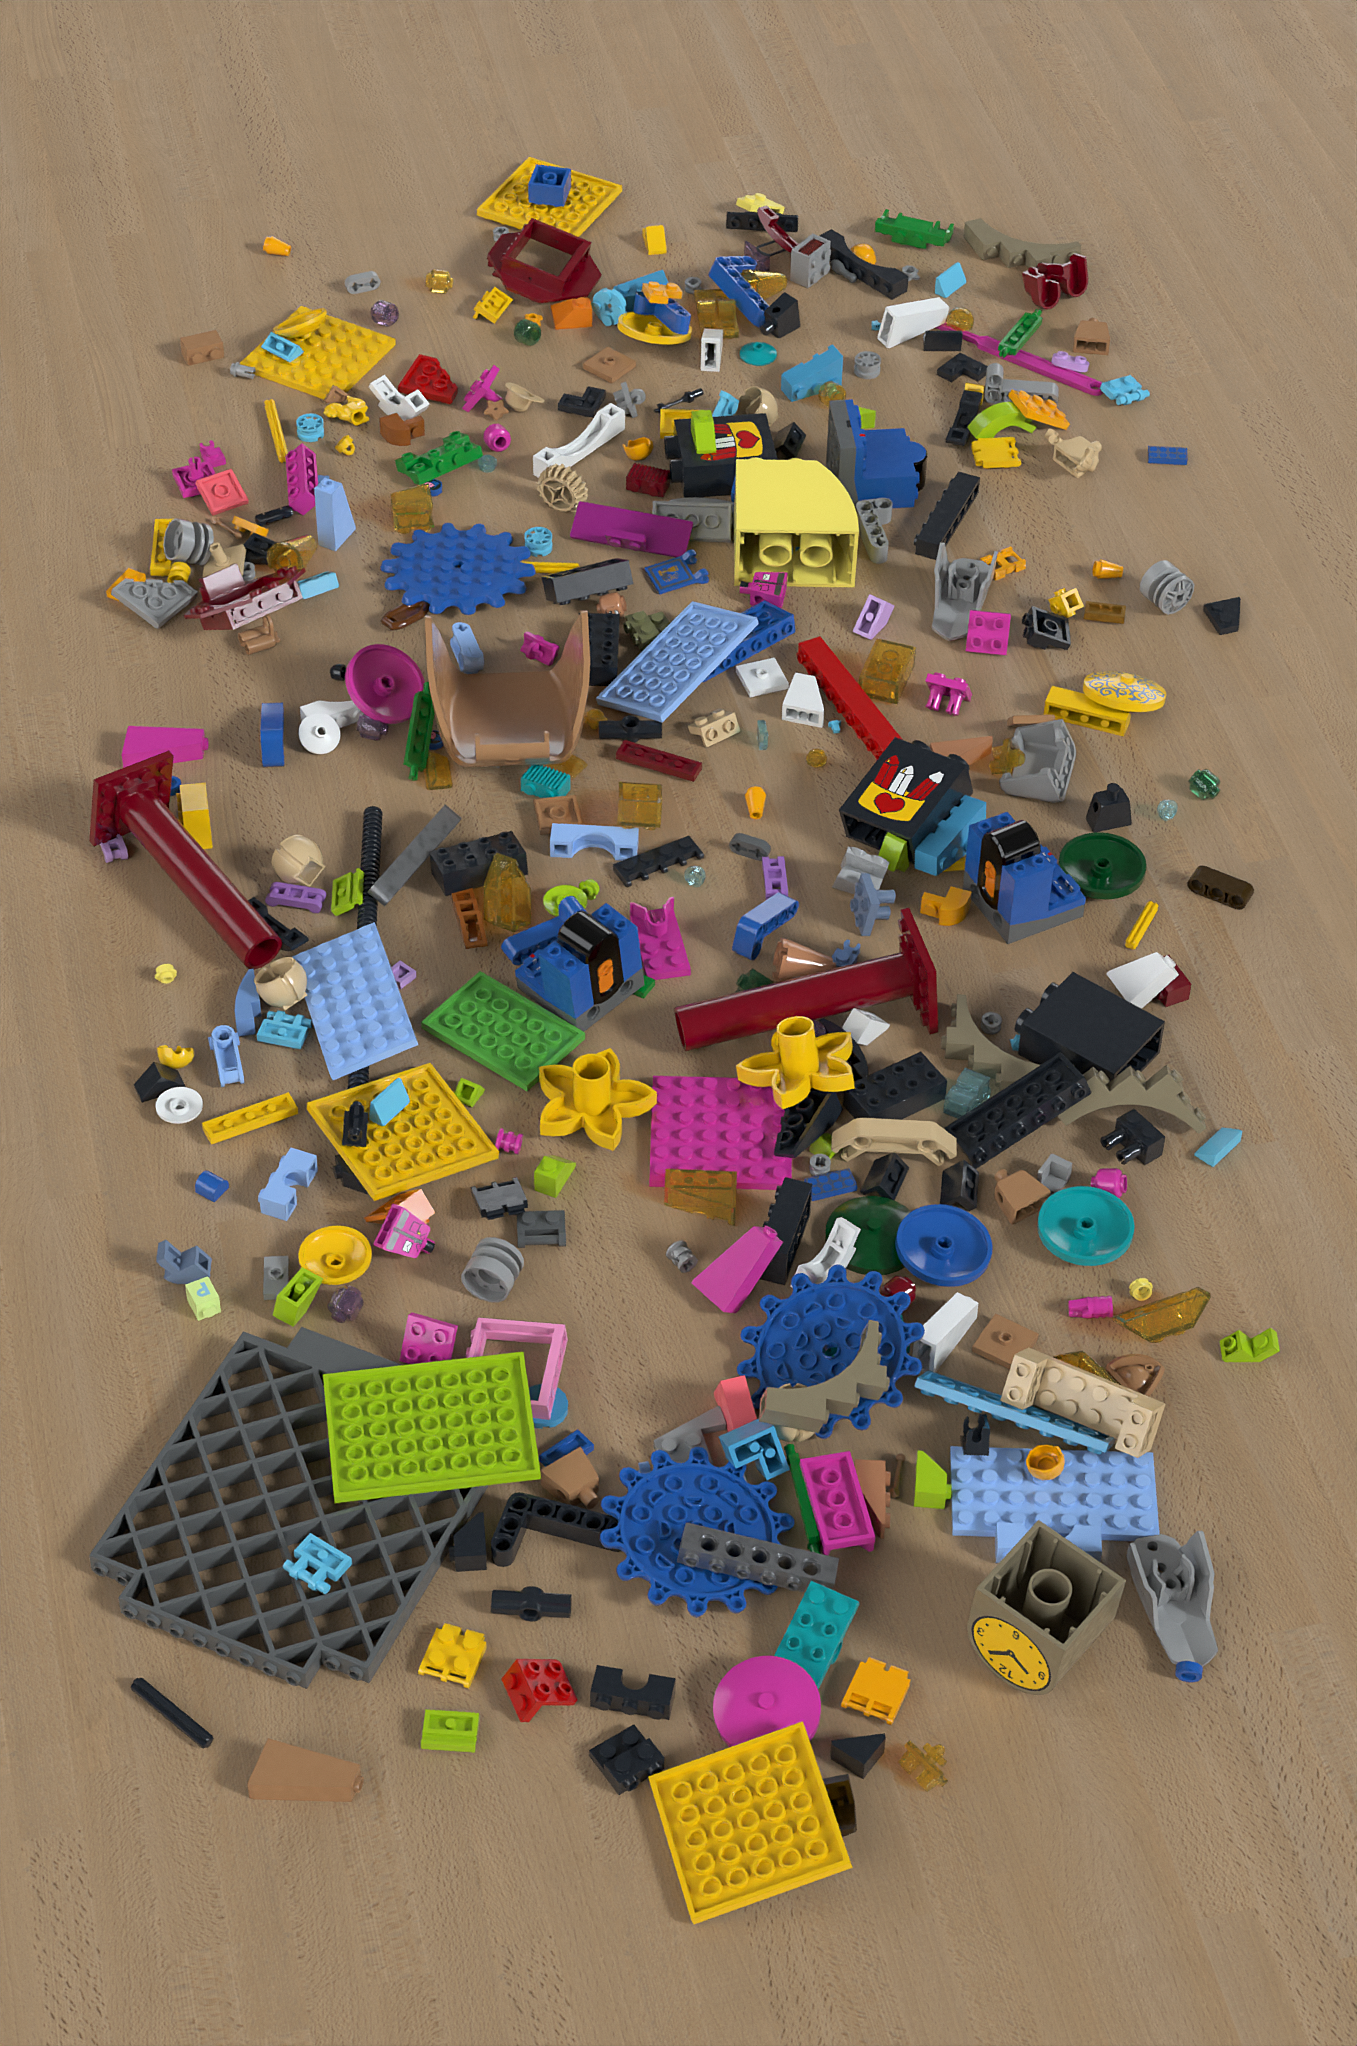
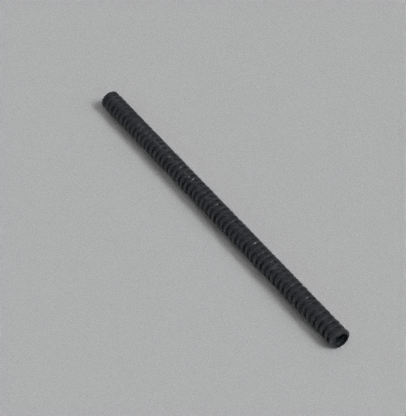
[348,806,383,1089]

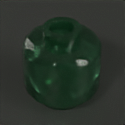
[514,319,541,346]
[1188,769,1221,801]

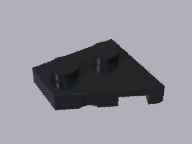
[243,533,287,565]
[1203,597,1241,635]

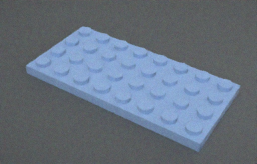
[596,601,759,723]
[292,922,418,1080]
[950,1446,1159,1541]

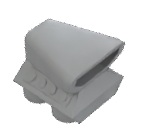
[832,846,889,894]

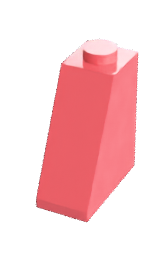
[714,1375,757,1432]

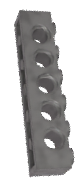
[677,1522,839,1592]

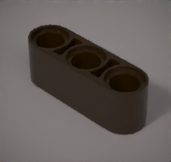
[1187,865,1254,910]

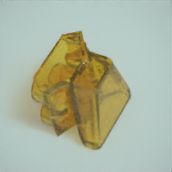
[390,483,434,534]

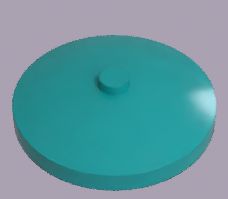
[1037,1186,1135,1266]

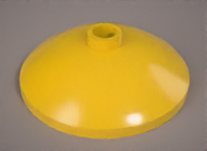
[273,308,327,339]
[298,1226,372,1285]

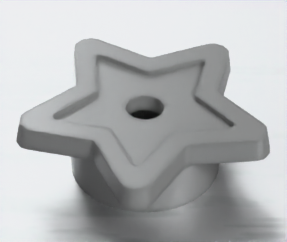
[902,265,920,282]

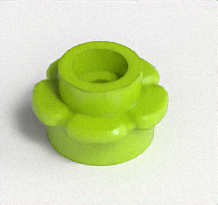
[579,879,600,900]

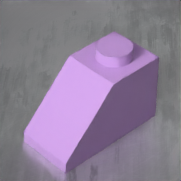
[852,594,894,640]

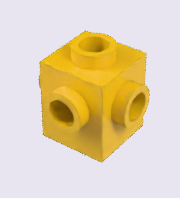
[1048,588,1084,618]

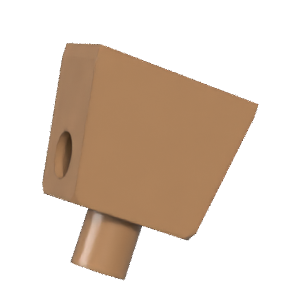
[1073,318,1110,355]
[994,1169,1050,1225]
[541,1447,600,1509]

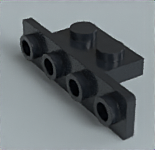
[726,212,799,232]

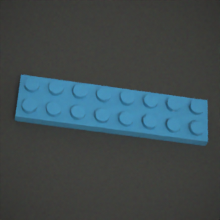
[914,1370,1116,1454]

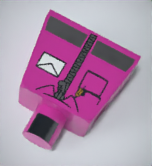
[739,572,788,609]
[373,1204,435,1259]

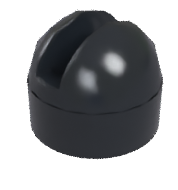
[330,664,346,681]

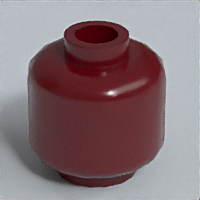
[880,1276,916,1305]

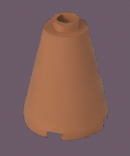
[772,938,836,982]

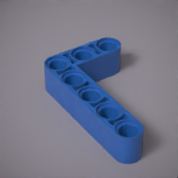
[708,256,769,327]

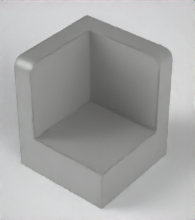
[1037,1154,1073,1194]

